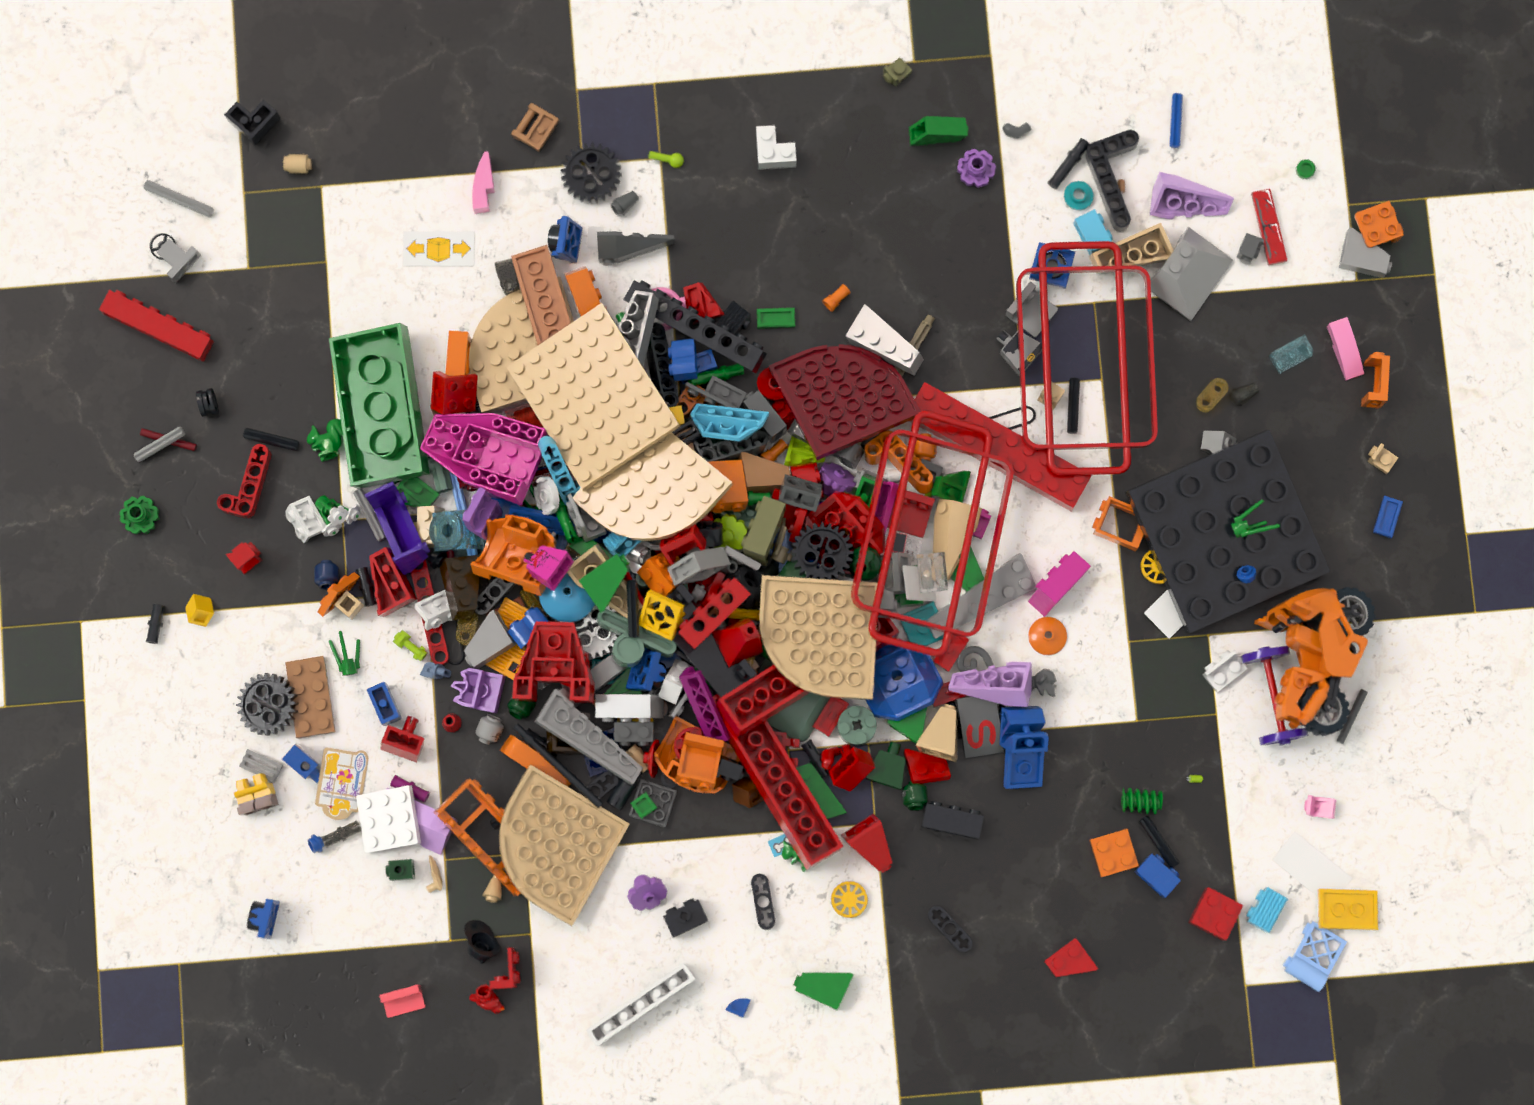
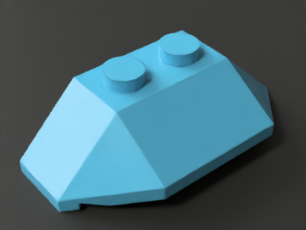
[690,403,769,441]

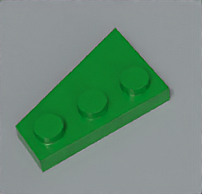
[796,763,847,819]

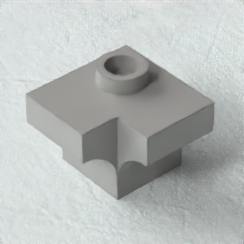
[1201,431,1236,454]

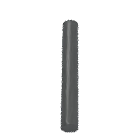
[1336,689,1368,744]

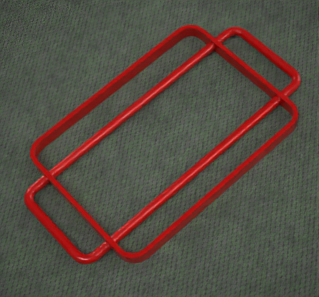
[1016,241,1158,476]
[851,410,1013,657]

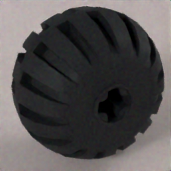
[724,564,763,610]

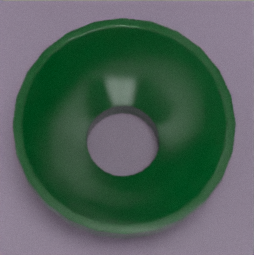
[848,546,882,581]

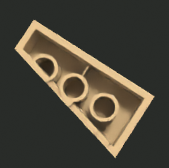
[1089,223,1173,274]

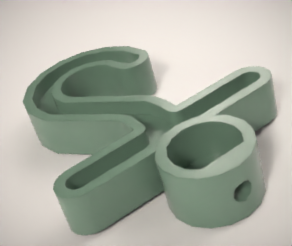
[597,574,688,668]

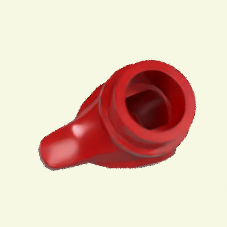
[469,985,505,1014]

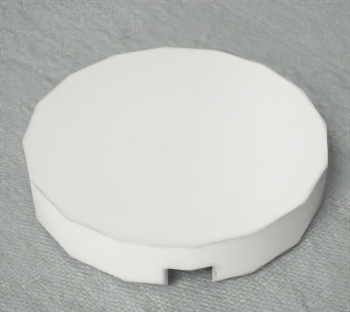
[534,476,559,515]

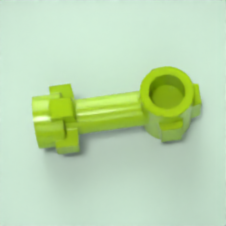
[393,630,428,662]

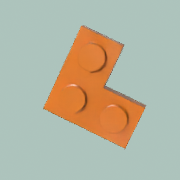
[317,572,360,617]

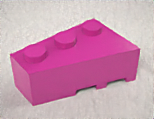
[1028,551,1091,617]

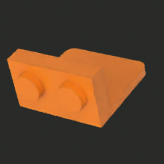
[1354,201,1403,248]
[637,553,684,597]

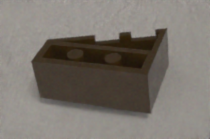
[440,555,480,621]

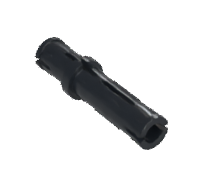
[1047,138,1090,190]

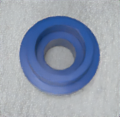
[1237,565,1256,583]
[307,834,324,853]

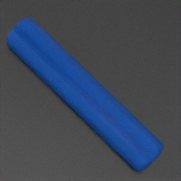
[1169,93,1183,148]

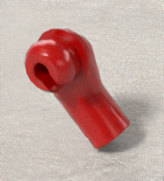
[821,746,840,770]

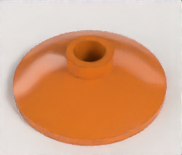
[1028,617,1067,655]

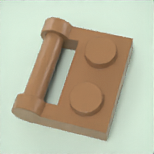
[511,103,559,152]

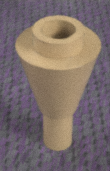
[482,869,503,903]

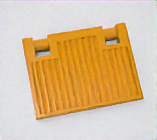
[486,597,528,680]

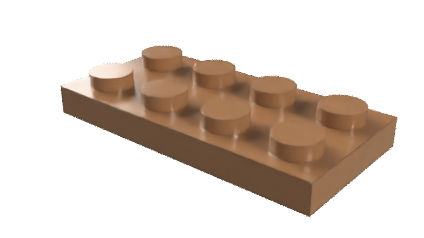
[285,656,335,739]

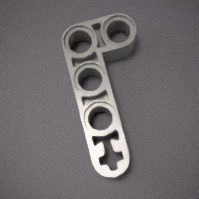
[559,654,626,708]

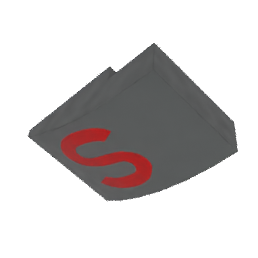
[956,697,1003,759]

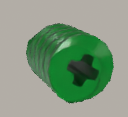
[1121,788,1163,815]

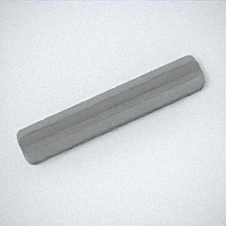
[134,427,185,462]
[353,488,386,541]

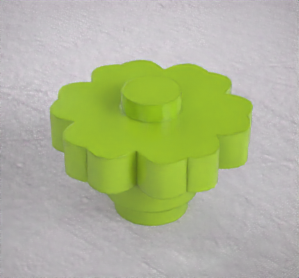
[714,514,748,550]

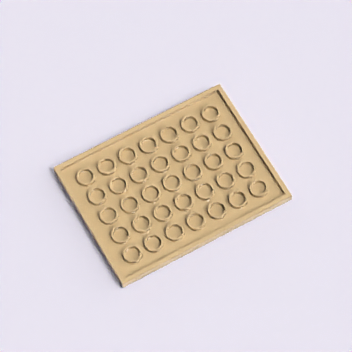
[507,303,680,491]

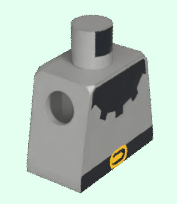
[997,331,1042,376]

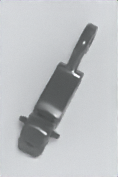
[957,646,1057,697]

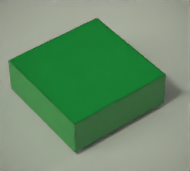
[630,792,657,819]

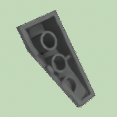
[597,231,675,266]

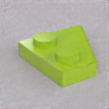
[784,436,826,467]

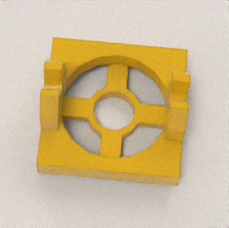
[639,590,686,641]

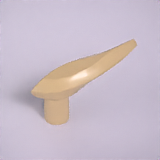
[426,855,443,893]

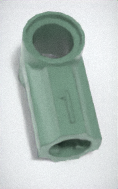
[428,457,453,493]

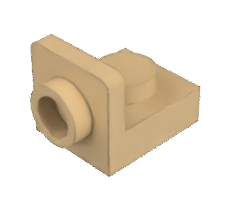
[1367,443,1398,474]

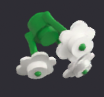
[315,495,361,537]

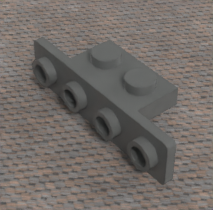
[685,376,747,408]

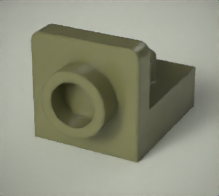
[883,57,912,87]

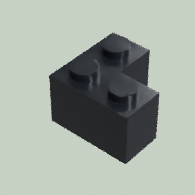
[224,100,281,145]

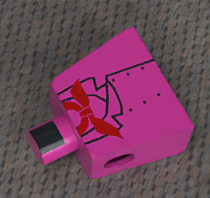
[524,546,574,591]

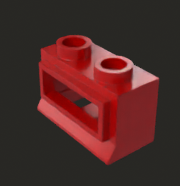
[226,542,262,575]

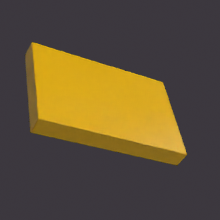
[1318,889,1378,930]

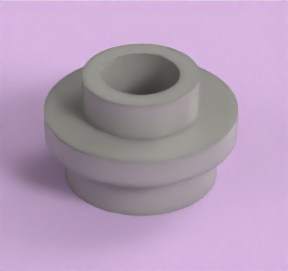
[691,584,706,603]

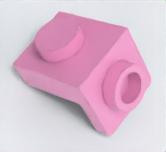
[1304,795,1336,819]

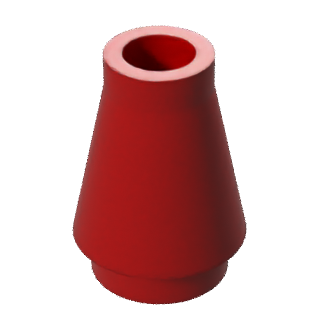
[442,713,461,732]

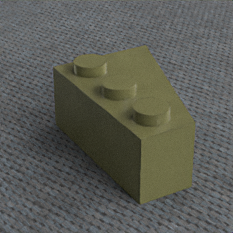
[741,496,786,566]

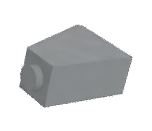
[1339,228,1392,278]
[464,610,517,669]

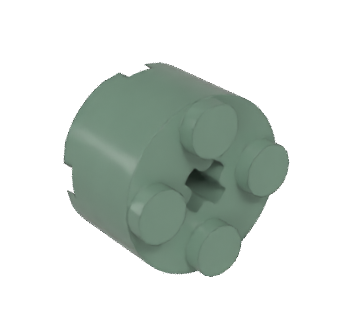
[838,706,877,746]

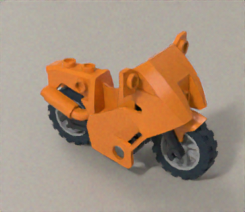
[1254,587,1376,736]

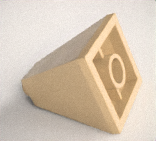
[916,704,957,762]

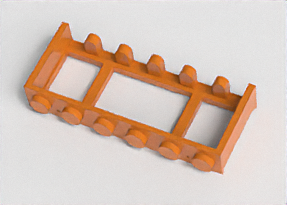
[433,779,520,896]

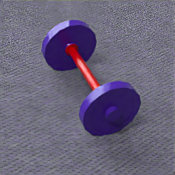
[1241,646,1309,746]

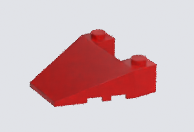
[512,621,595,703]

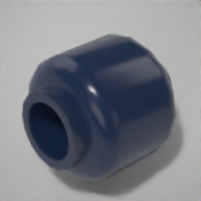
[314,560,339,590]

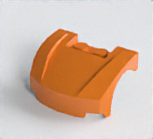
[470,515,556,596]
[654,716,740,793]

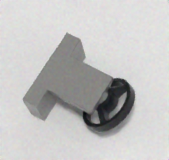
[149,233,201,283]

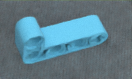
[538,436,581,506]

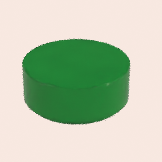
[1296,159,1316,179]

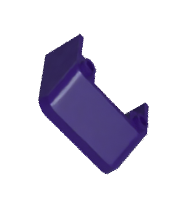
[364,481,430,575]

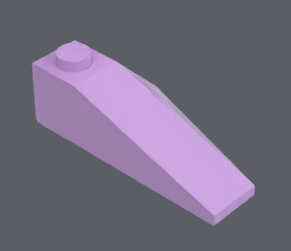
[1150,172,1234,219]
[948,662,1032,707]
[386,788,457,855]

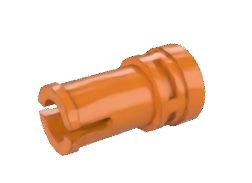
[822,284,850,312]
[760,438,788,462]

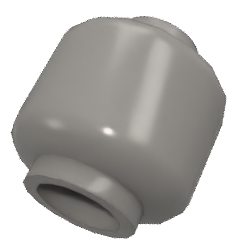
[475,714,504,745]

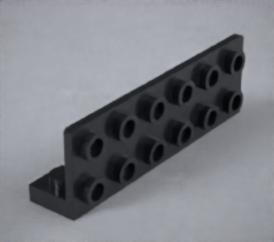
[652,584,757,698]

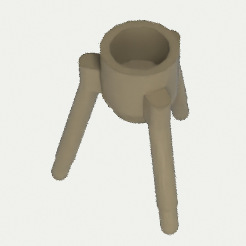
[771,518,794,564]

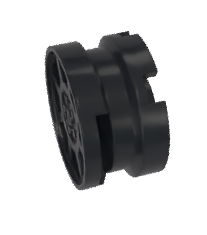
[196,388,218,417]

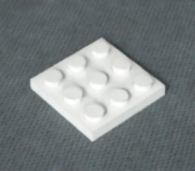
[356,785,421,853]

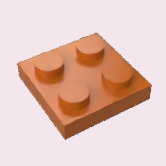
[1090,829,1139,877]

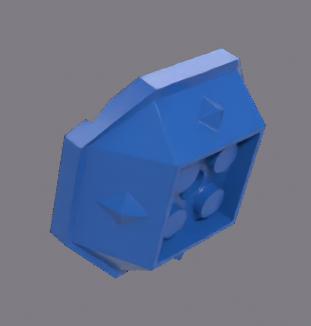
[865,639,943,721]

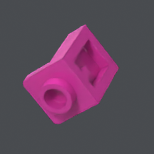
[973,509,991,540]

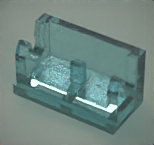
[1269,335,1314,374]

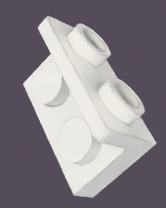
[285,496,326,543]
[415,590,452,631]
[1202,650,1248,693]

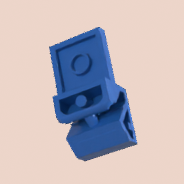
[999,706,1049,789]

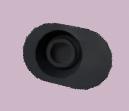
[464,920,500,964]

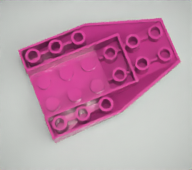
[420,413,549,506]

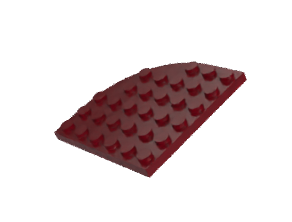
[769,344,921,460]

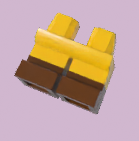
[234,773,279,816]

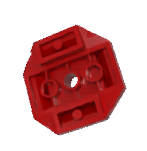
[805,491,885,574]

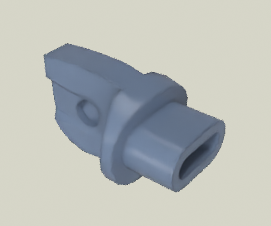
[420,662,451,679]

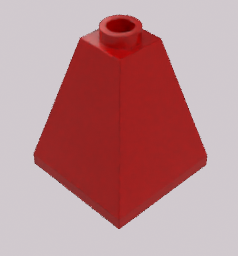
[712,617,763,667]
[841,814,892,873]

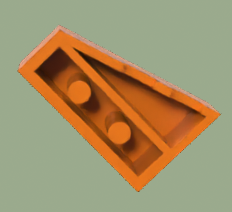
[564,266,606,316]

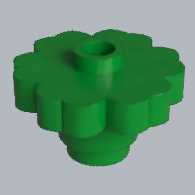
[119,496,160,535]

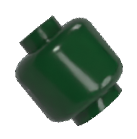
[507,697,536,720]
[902,781,928,811]

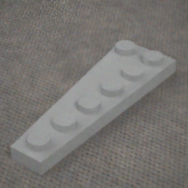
[926,553,1036,639]
[535,689,643,785]

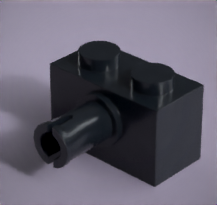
[663,898,708,938]

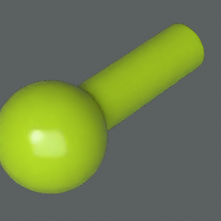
[648,151,684,168]

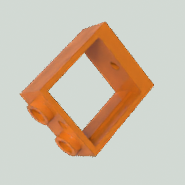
[445,331,472,376]
[1092,496,1144,552]

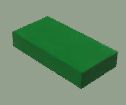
[757,308,795,329]

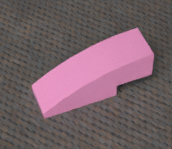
[472,152,495,214]
[1327,317,1364,381]

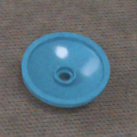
[539,573,595,622]

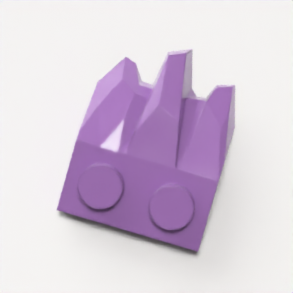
[462,487,502,540]
[450,668,506,714]

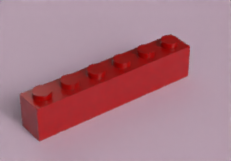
[99,290,214,362]

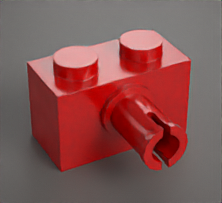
[380,716,425,763]
[829,744,875,792]

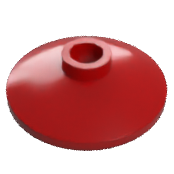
[757,367,784,400]
[643,739,660,778]

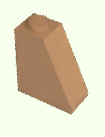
[738,452,792,494]

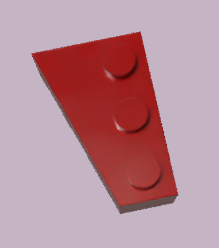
[369,547,417,617]

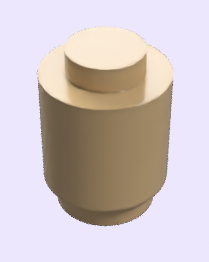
[283,154,312,173]

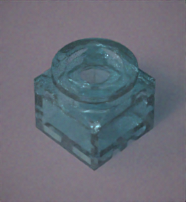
[429,510,484,551]

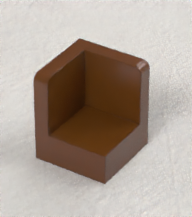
[732,777,764,808]

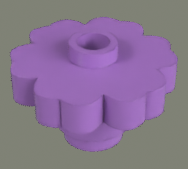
[957,149,996,188]
[819,462,856,496]
[627,875,667,911]

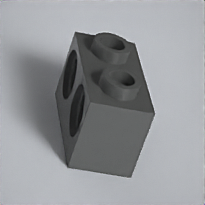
[778,474,822,512]

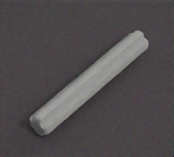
[143,180,214,217]

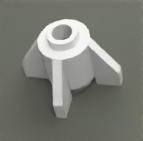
[626,541,651,574]

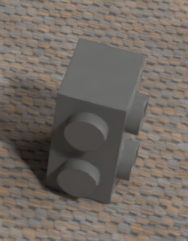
[614,722,654,746]

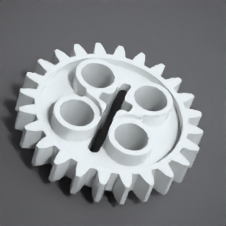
[576,605,618,659]

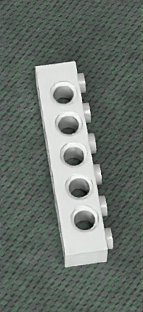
[586,963,696,1046]

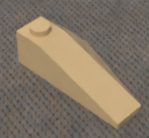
[932,499,982,580]
[567,543,643,619]

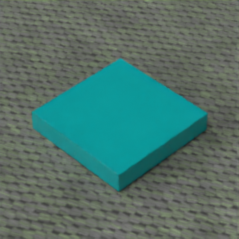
[900,601,943,646]

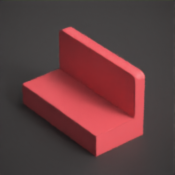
[380,985,425,1018]

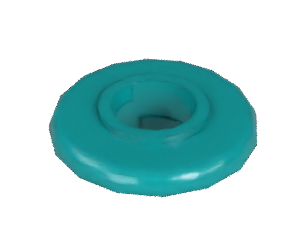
[1064,181,1094,210]

